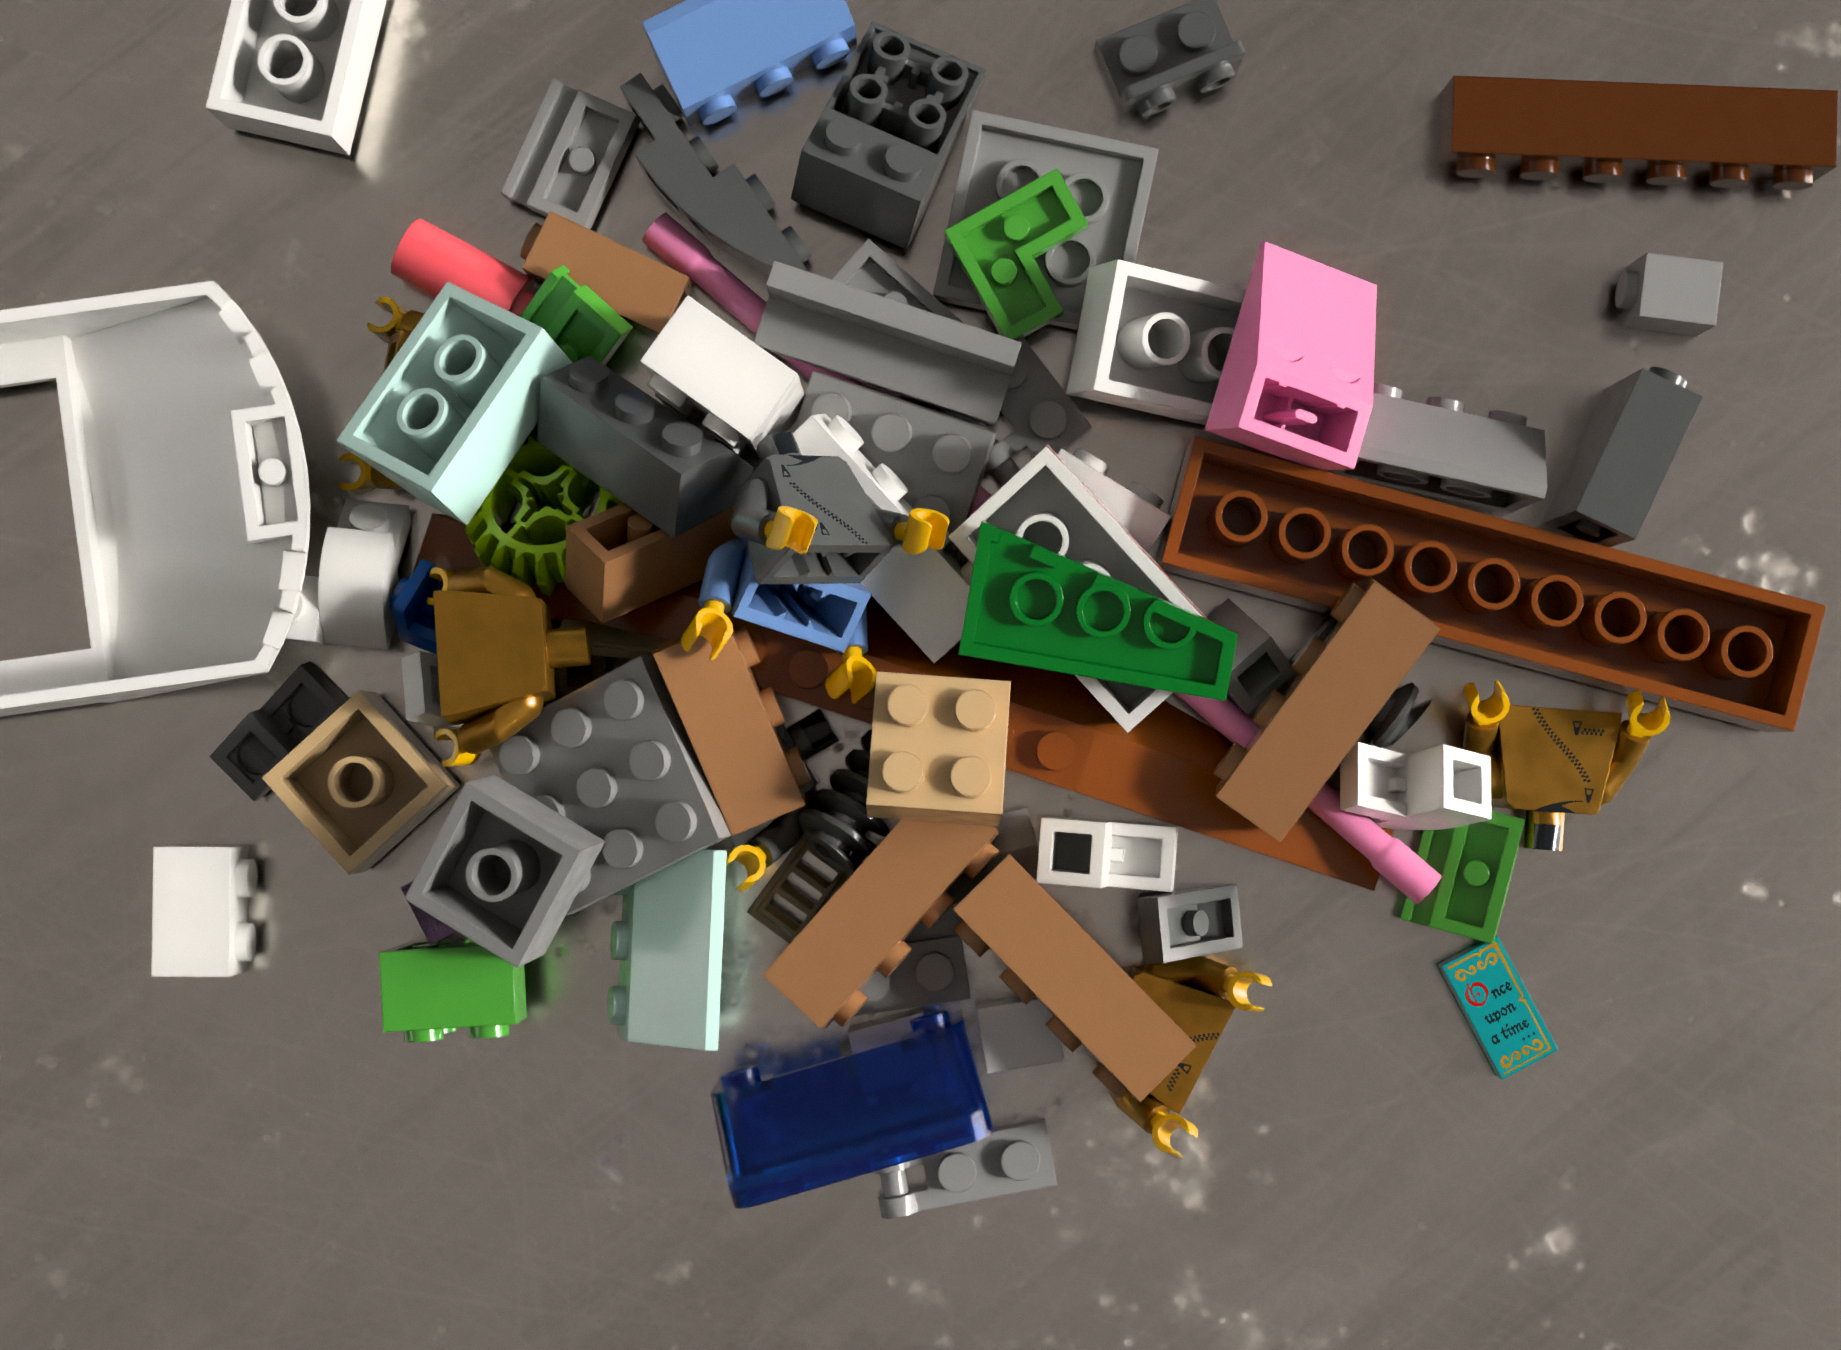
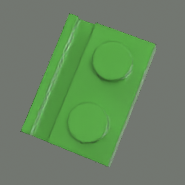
[520,265,633,365]
[1400,811,1526,944]

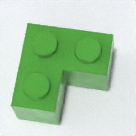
[379,939,527,1043]

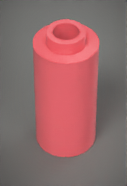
[391,218,535,316]

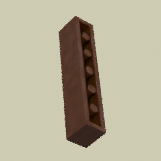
[1438,76,1839,190]

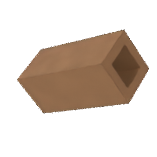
[521,211,695,339]

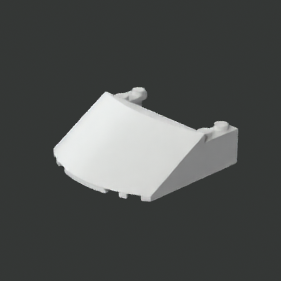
[0,281,311,717]

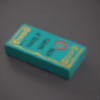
[1437,936,1559,1080]

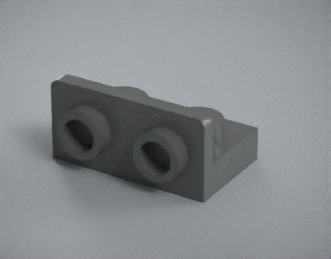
[1094,0,1246,116]

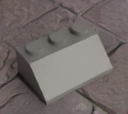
[1329,383,1547,512]

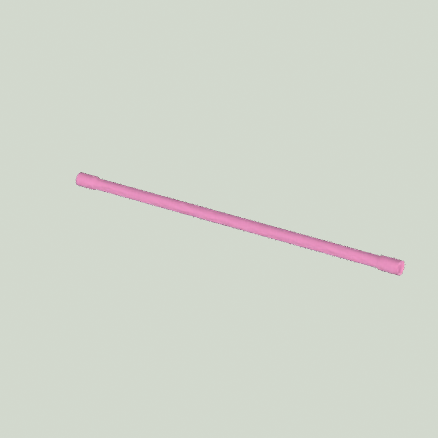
[642,213,1441,904]

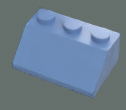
[642,0,857,126]

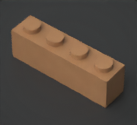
[1213,578,1440,843]
[762,819,999,1029]
[953,854,1197,1102]

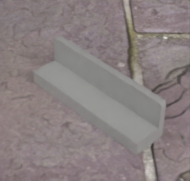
[754,261,1022,425]

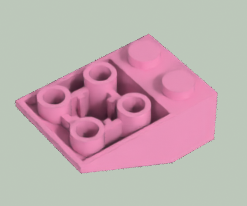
[1205,241,1377,471]

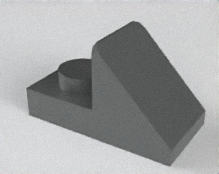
[1137,884,1243,963]

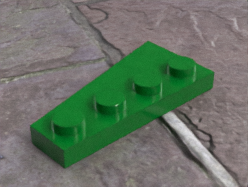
[958,520,1238,701]

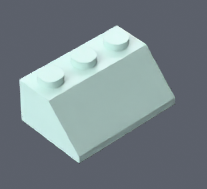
[336,281,573,525]
[607,847,727,1051]

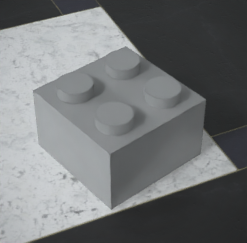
[404,775,606,968]

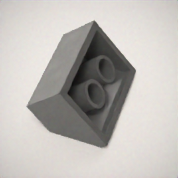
[537,355,756,538]

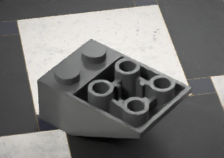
[791,21,987,249]

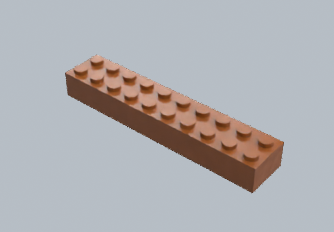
[1156,436,1827,733]

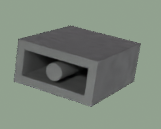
[1542,367,1703,547]

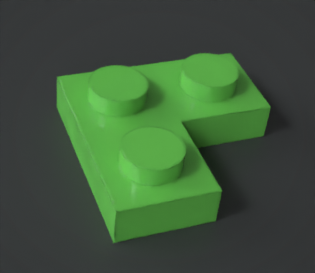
[944,168,1088,341]

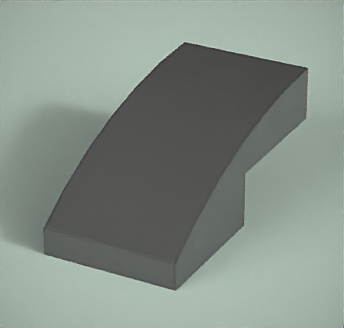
[209,661,348,801]

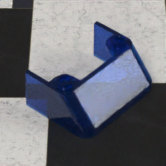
[710,1009,995,1209]

